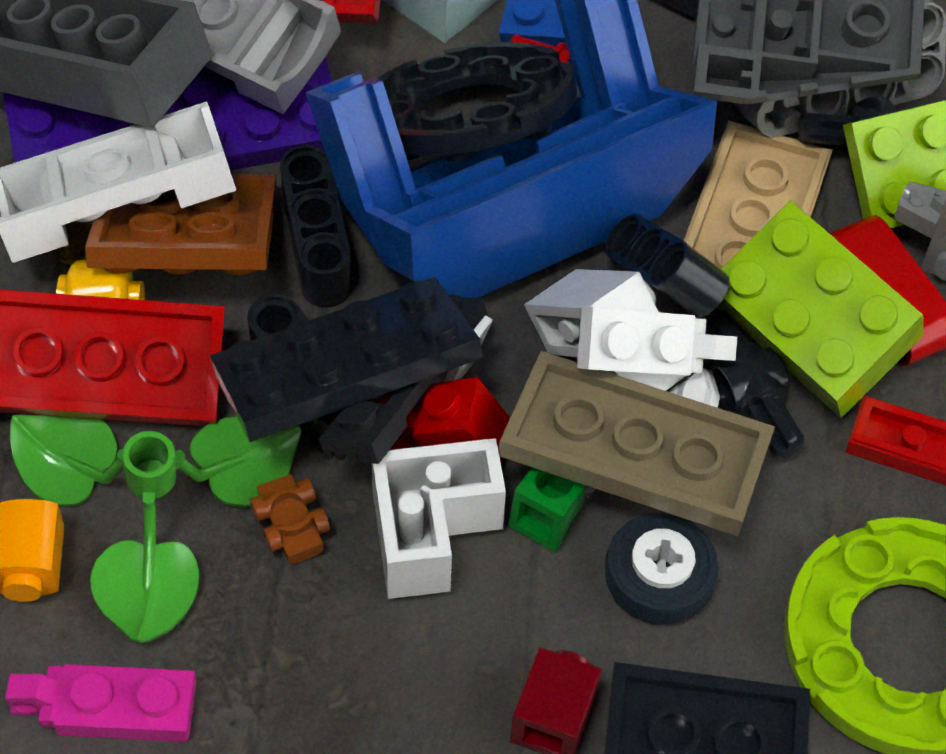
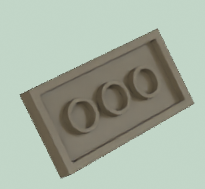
[498,351,775,536]

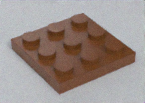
[85,174,277,275]

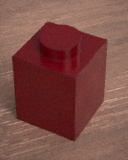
[510,647,602,754]

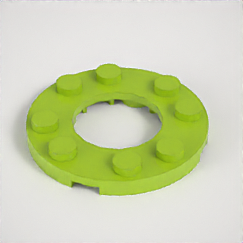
[784,517,946,754]

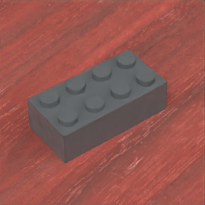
[0,0,213,128]

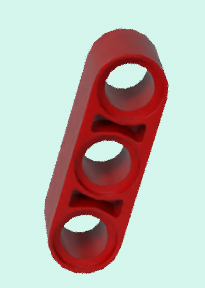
[829,215,946,366]

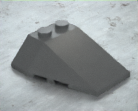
[689,0,925,104]

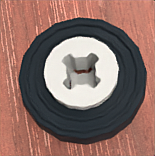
[605,513,718,624]

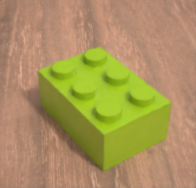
[718,200,924,418]

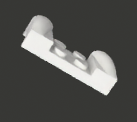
[0,102,237,263]

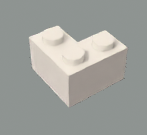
[524,269,687,391]
[372,438,506,599]

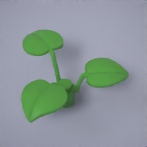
[10,415,301,643]

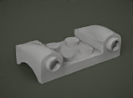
[183,0,341,114]

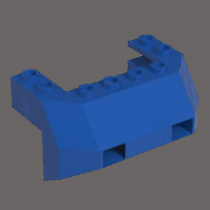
[305,0,717,298]

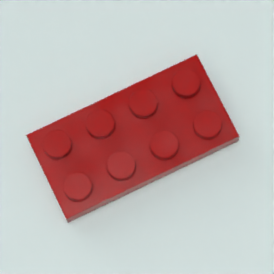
[0,289,225,426]

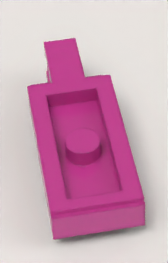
[5,664,197,742]

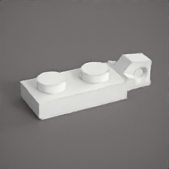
[577,306,737,376]

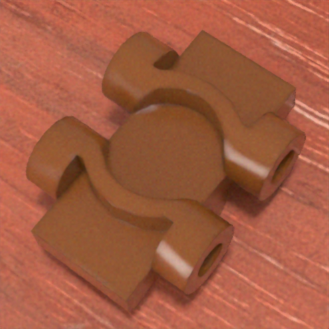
[249,474,330,564]

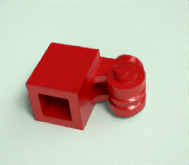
[378,377,510,462]

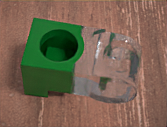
[508,467,596,552]

